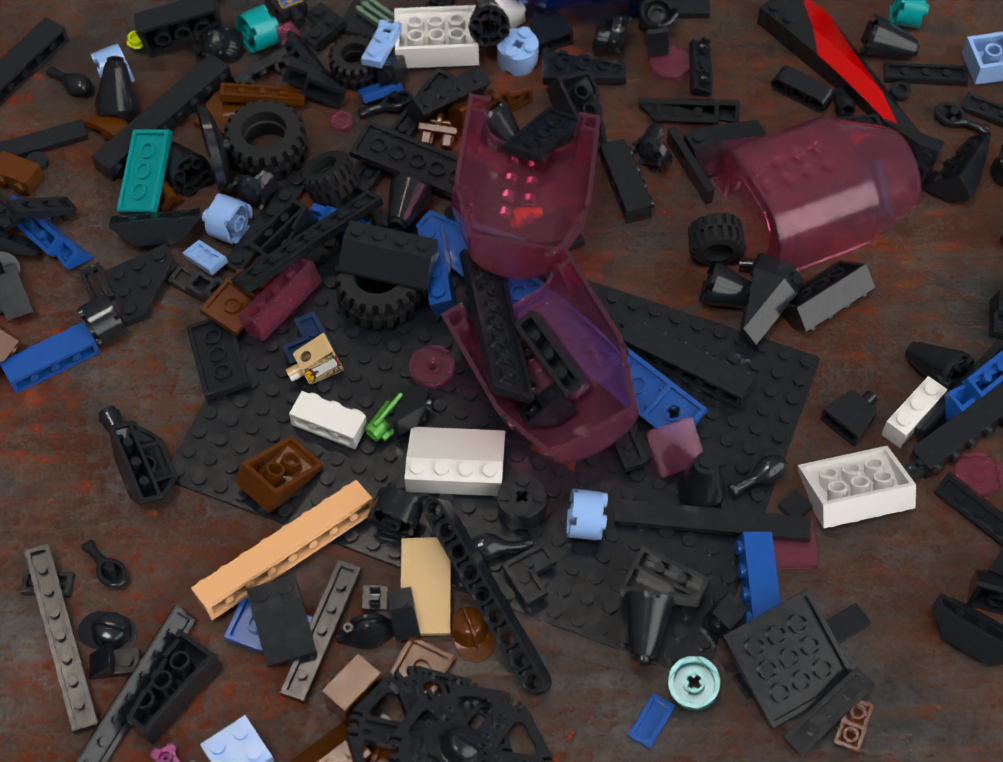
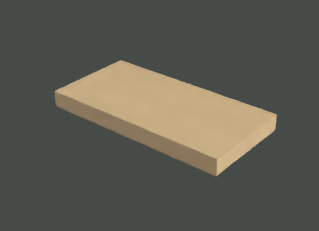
[401,537,451,636]

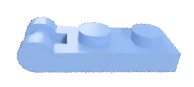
[361,19,402,68]

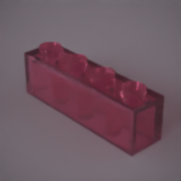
[238,258,322,341]

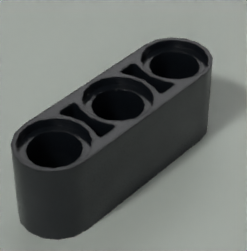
[771,66,834,112]

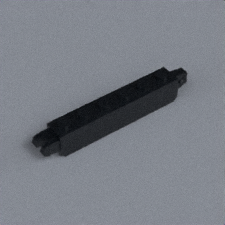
[903,381,1003,481]

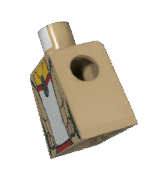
[286,333,344,384]

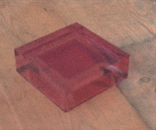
[276,21,300,47]

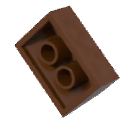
[289,722,372,762]

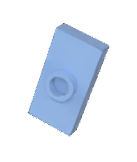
[183,240,228,276]

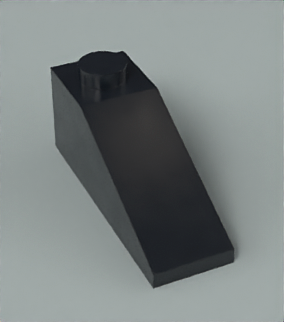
[876,119,944,169]

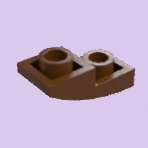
[83,111,128,139]
[833,700,874,752]

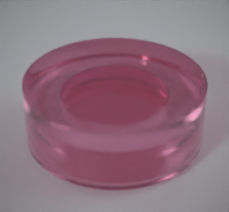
[331,111,353,132]

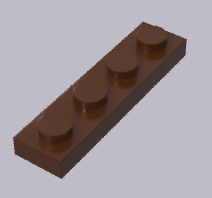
[219,82,305,107]

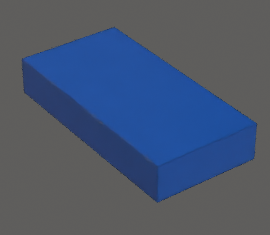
[357,82,403,104]
[627,693,675,750]

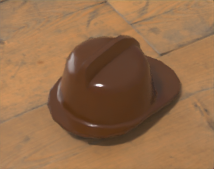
[451,606,495,663]

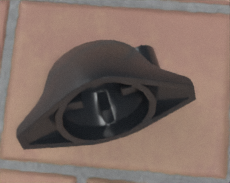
[336,612,395,650]

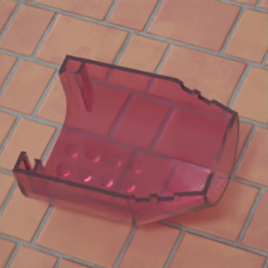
[451,93,601,279]
[714,115,921,271]
[441,242,639,464]

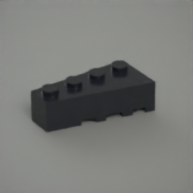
[134,0,222,58]
[126,628,222,745]

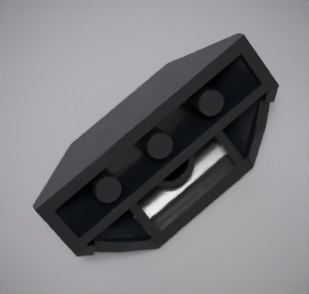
[109,208,200,248]
[109,420,178,506]
[932,593,1003,666]

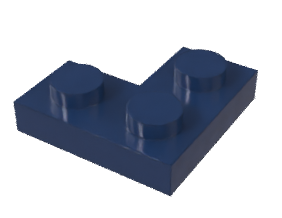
[282,311,334,366]

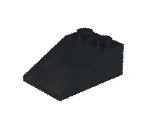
[246,575,317,668]

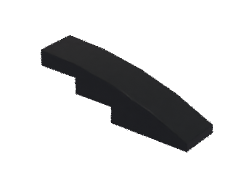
[167,264,224,303]

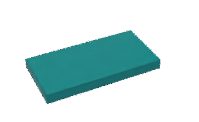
[116,129,173,214]

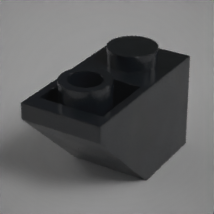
[518,382,578,427]

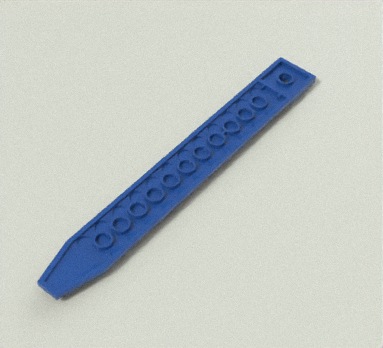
[415,210,708,446]

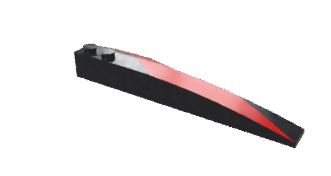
[757,0,920,132]

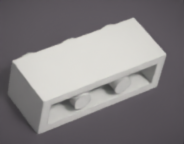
[881,376,948,449]
[289,391,367,449]

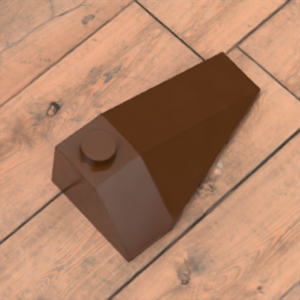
[448,86,533,139]

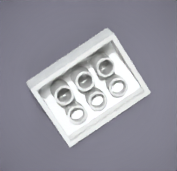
[394,5,479,68]
[405,427,505,496]
[798,446,916,528]

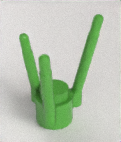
[364,393,403,441]

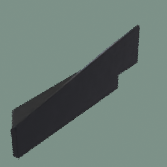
[638,97,740,123]

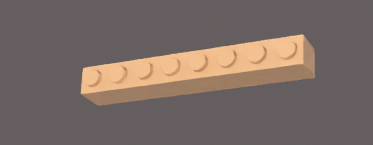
[191,480,373,620]

